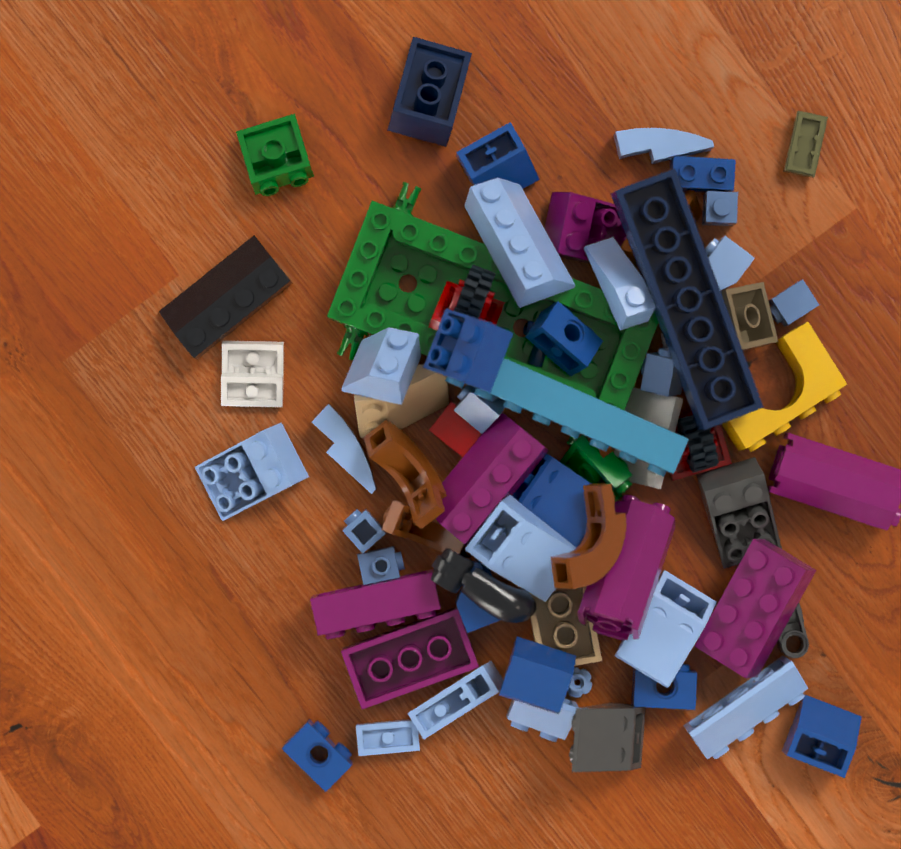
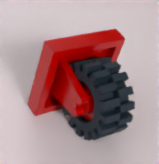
[428,264,505,331]
[669,411,732,481]

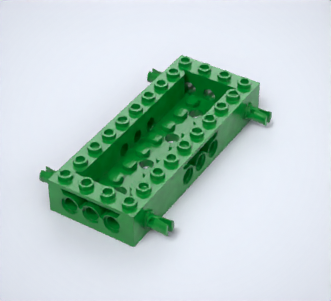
[327,182,658,445]

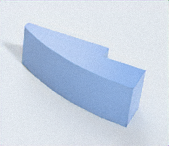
[614,128,714,164]
[312,404,377,494]

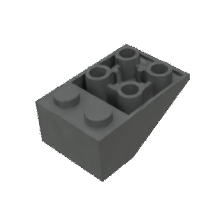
[696,457,782,569]
[569,702,646,772]

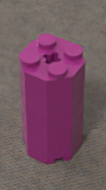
[767,433,901,531]
[577,495,675,640]

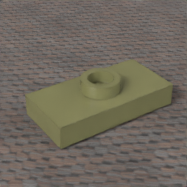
[783,111,828,178]

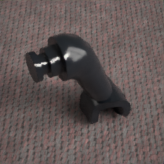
[431,548,537,623]

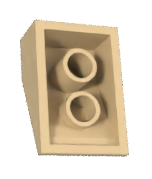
[354,365,449,438]

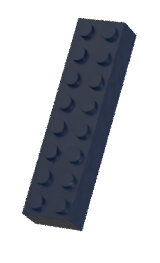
[611,169,764,430]

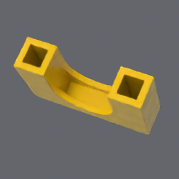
[722,322,847,452]

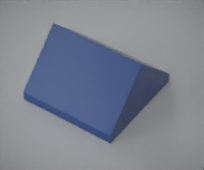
[499,636,576,714]

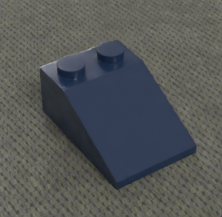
[387,37,472,147]

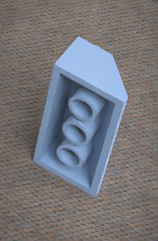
[464,178,575,308]
[683,656,809,759]

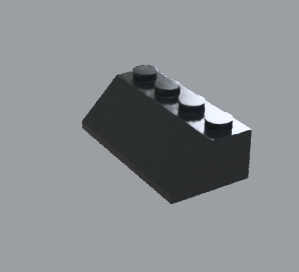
[159,235,292,360]

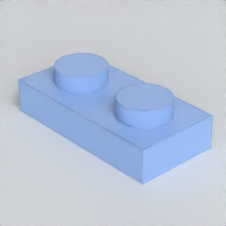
[356,719,420,756]

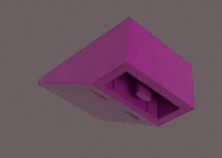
[544,192,627,264]

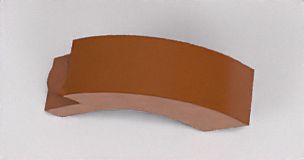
[364,419,447,529]
[551,483,626,589]
[382,500,471,559]

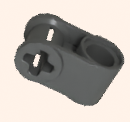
[777,603,809,658]

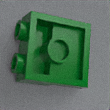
[236,114,314,196]
[560,435,633,502]

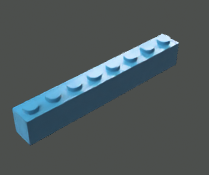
[445,358,689,477]

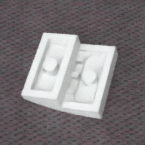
[221,341,284,407]

